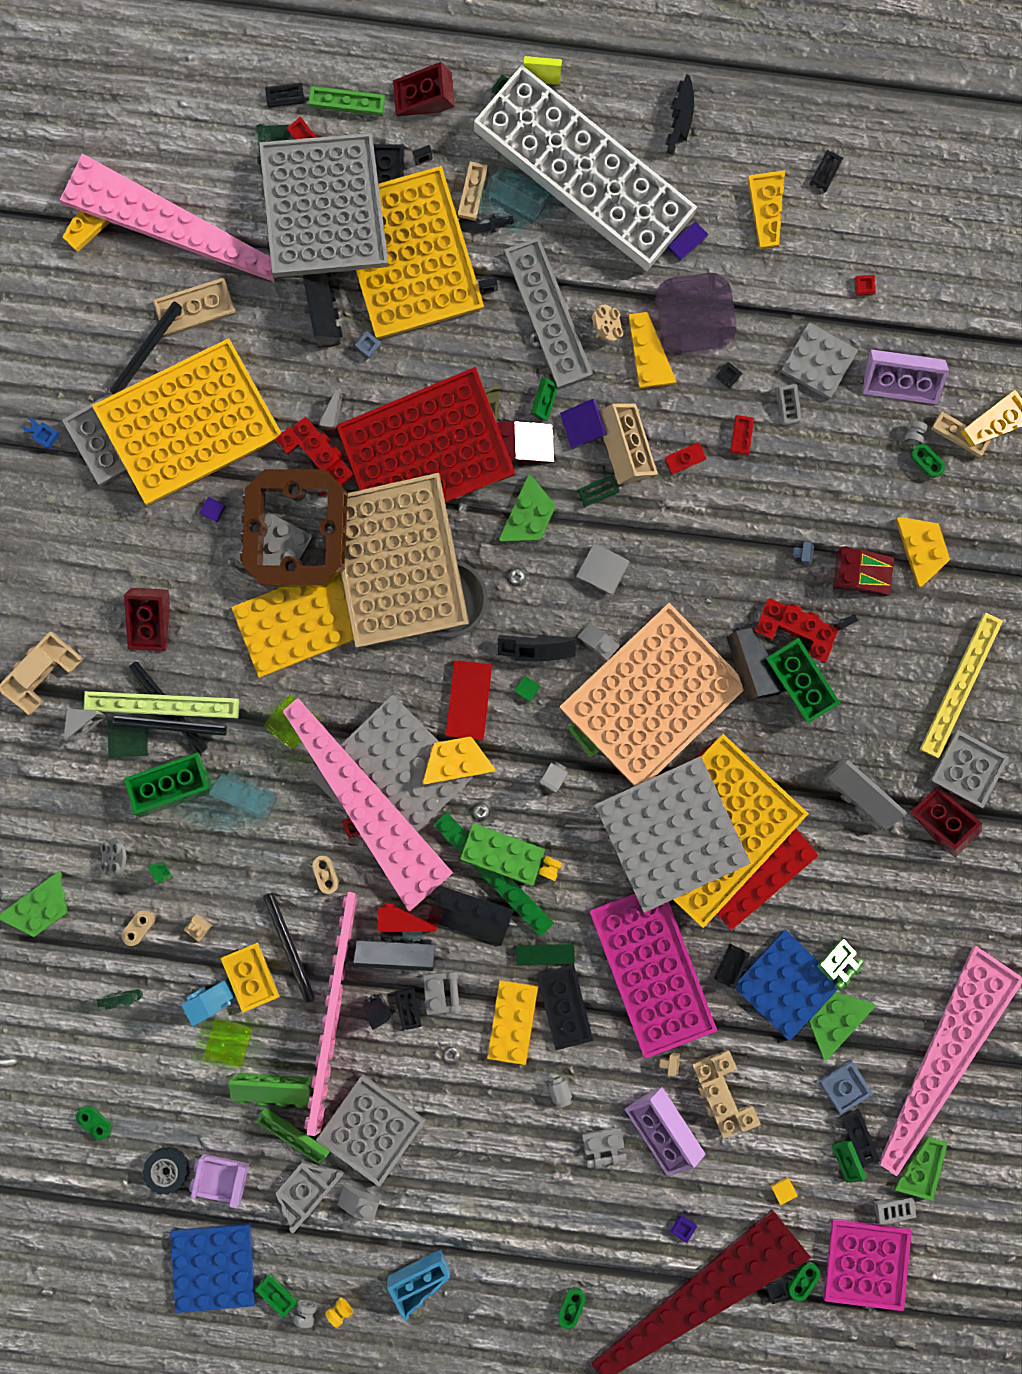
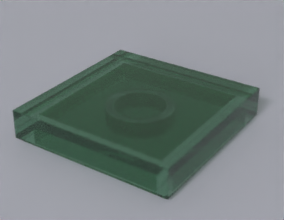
[108,719,149,758]

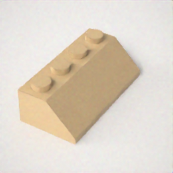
[599,404,658,484]

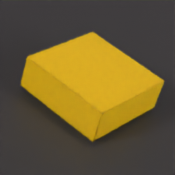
[770,1177,798,1205]

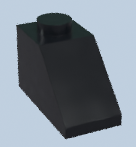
[363,994,393,1030]

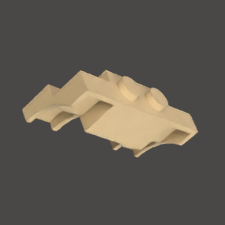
[0,631,83,715]
[691,1050,761,1138]

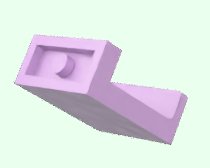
[189,1154,249,1208]

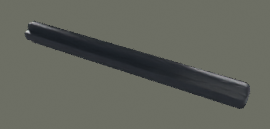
[109,301,182,395]
[129,661,208,753]
[112,715,227,736]
[263,893,315,1003]

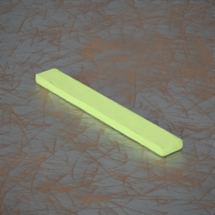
[84,691,239,718]

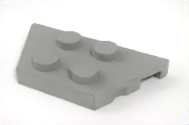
[275,1161,344,1234]

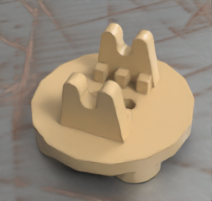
[592,304,623,342]

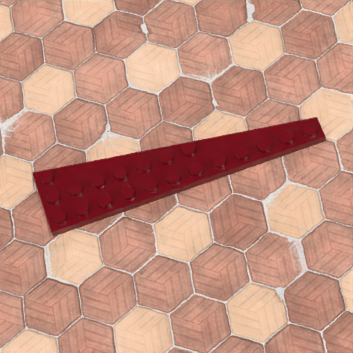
[591,1209,812,1374]

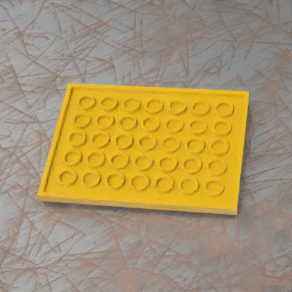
[356,166,484,340]
[92,338,281,506]
[673,734,809,928]

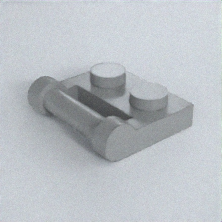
[423,971,462,1015]

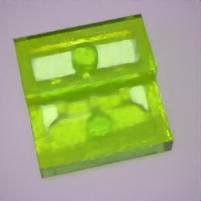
[264,695,320,750]

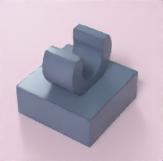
[793,542,814,565]

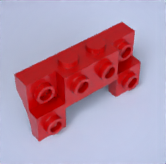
[275,416,354,498]
[754,598,839,664]

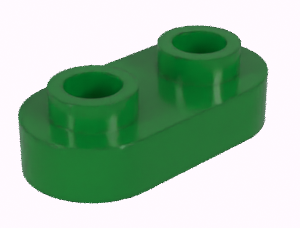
[911,444,945,478]
[76,1105,112,1140]
[788,1262,820,1301]
[558,1287,585,1329]

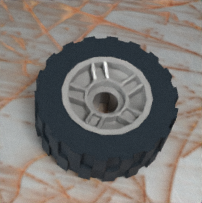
[143,1147,190,1195]

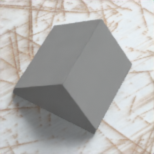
[64,709,108,741]

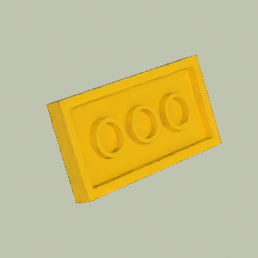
[487,980,538,1065]

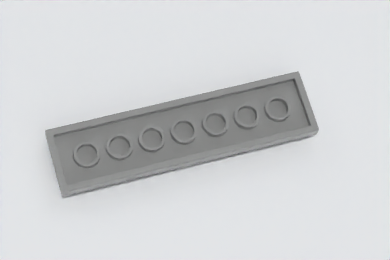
[504,237,593,389]

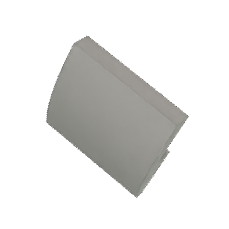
[576,544,630,595]

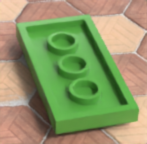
[460,823,545,886]

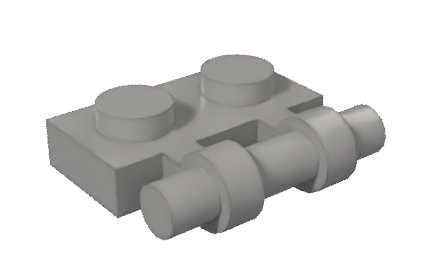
[582,1127,627,1169]

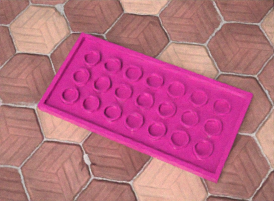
[589,893,717,1059]

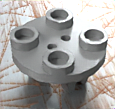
[100,838,130,878]

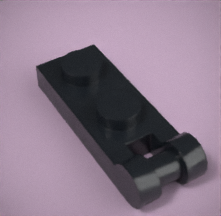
[840,1109,880,1168]

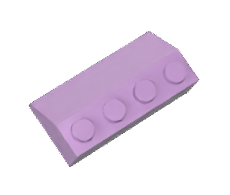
[863,350,949,404]
[624,1087,706,1176]

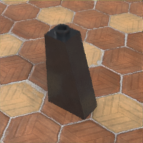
[726,627,786,702]

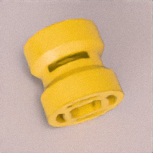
[538,855,563,881]
[325,1298,353,1328]

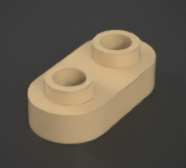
[312,856,339,894]
[122,910,155,946]

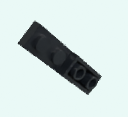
[665,74,694,155]
[498,634,576,661]

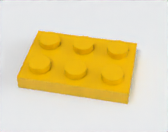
[221,942,280,1013]

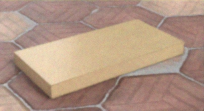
[153,277,237,337]

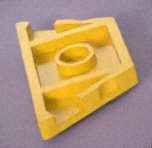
[895,517,950,588]
[422,737,495,785]

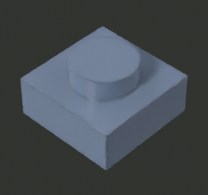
[355,331,382,359]

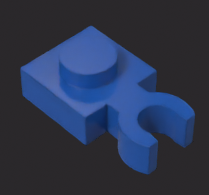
[22,418,60,449]

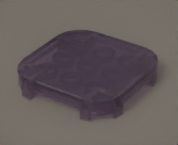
[655,273,737,355]

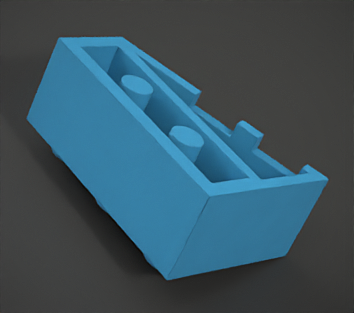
[181,978,237,1027]
[387,1249,450,1322]

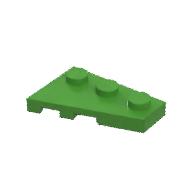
[893,1136,948,1201]

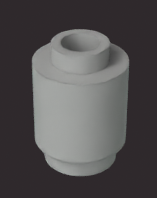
[548,1076,572,1108]

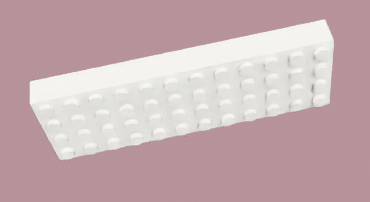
[474,65,697,271]

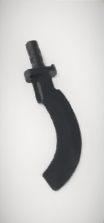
[458,214,514,233]

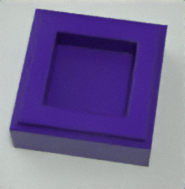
[199,496,226,523]
[669,1214,697,1243]

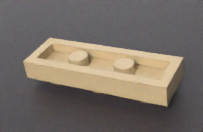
[458,161,488,221]
[931,411,991,458]

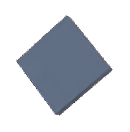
[818,1059,873,1115]

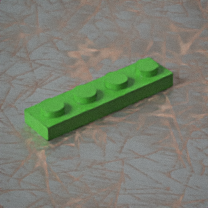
[309,86,385,116]
[255,1107,330,1165]

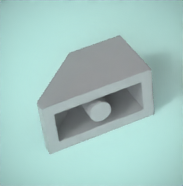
[577,623,620,662]
[539,762,567,793]
[337,1185,381,1223]

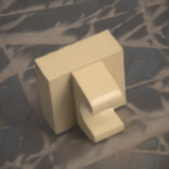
[184,914,212,942]
[659,1053,680,1076]

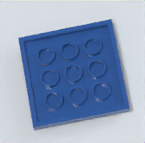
[735,929,838,1041]
[170,1223,256,1313]

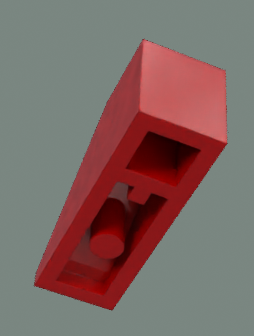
[378,903,437,932]

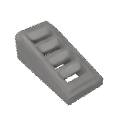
[775,384,802,425]
[319,390,343,432]
[874,1196,916,1225]

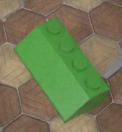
[229,1072,313,1108]

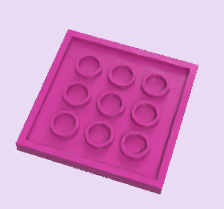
[823,1218,912,1311]

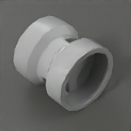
[904,421,928,445]
[293,1300,317,1328]

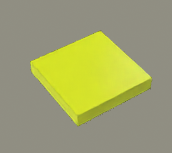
[524,56,562,85]

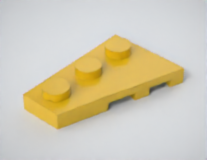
[63,211,110,253]

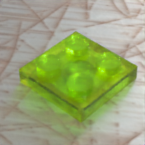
[204,1017,253,1067]

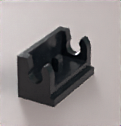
[714,943,750,990]

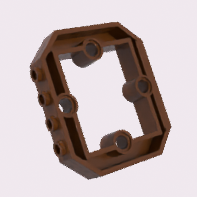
[240,469,348,588]

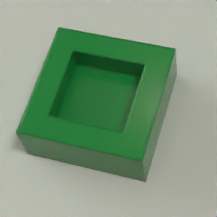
[514,676,541,702]

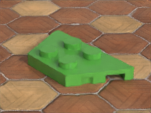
[499,475,556,543]
[0,871,68,937]
[808,992,876,1061]

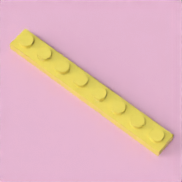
[919,613,1003,758]

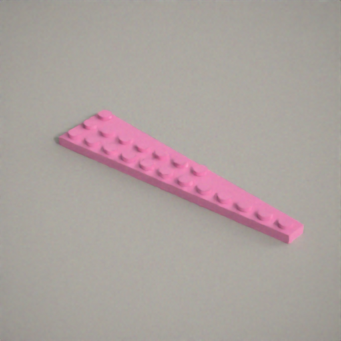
[60,154,276,282]
[283,698,453,912]
[304,892,357,1136]
[879,945,1022,1176]

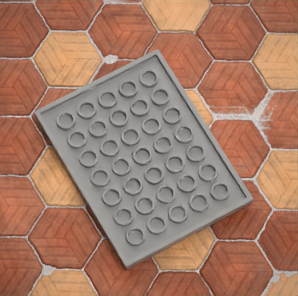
[259,133,388,278]

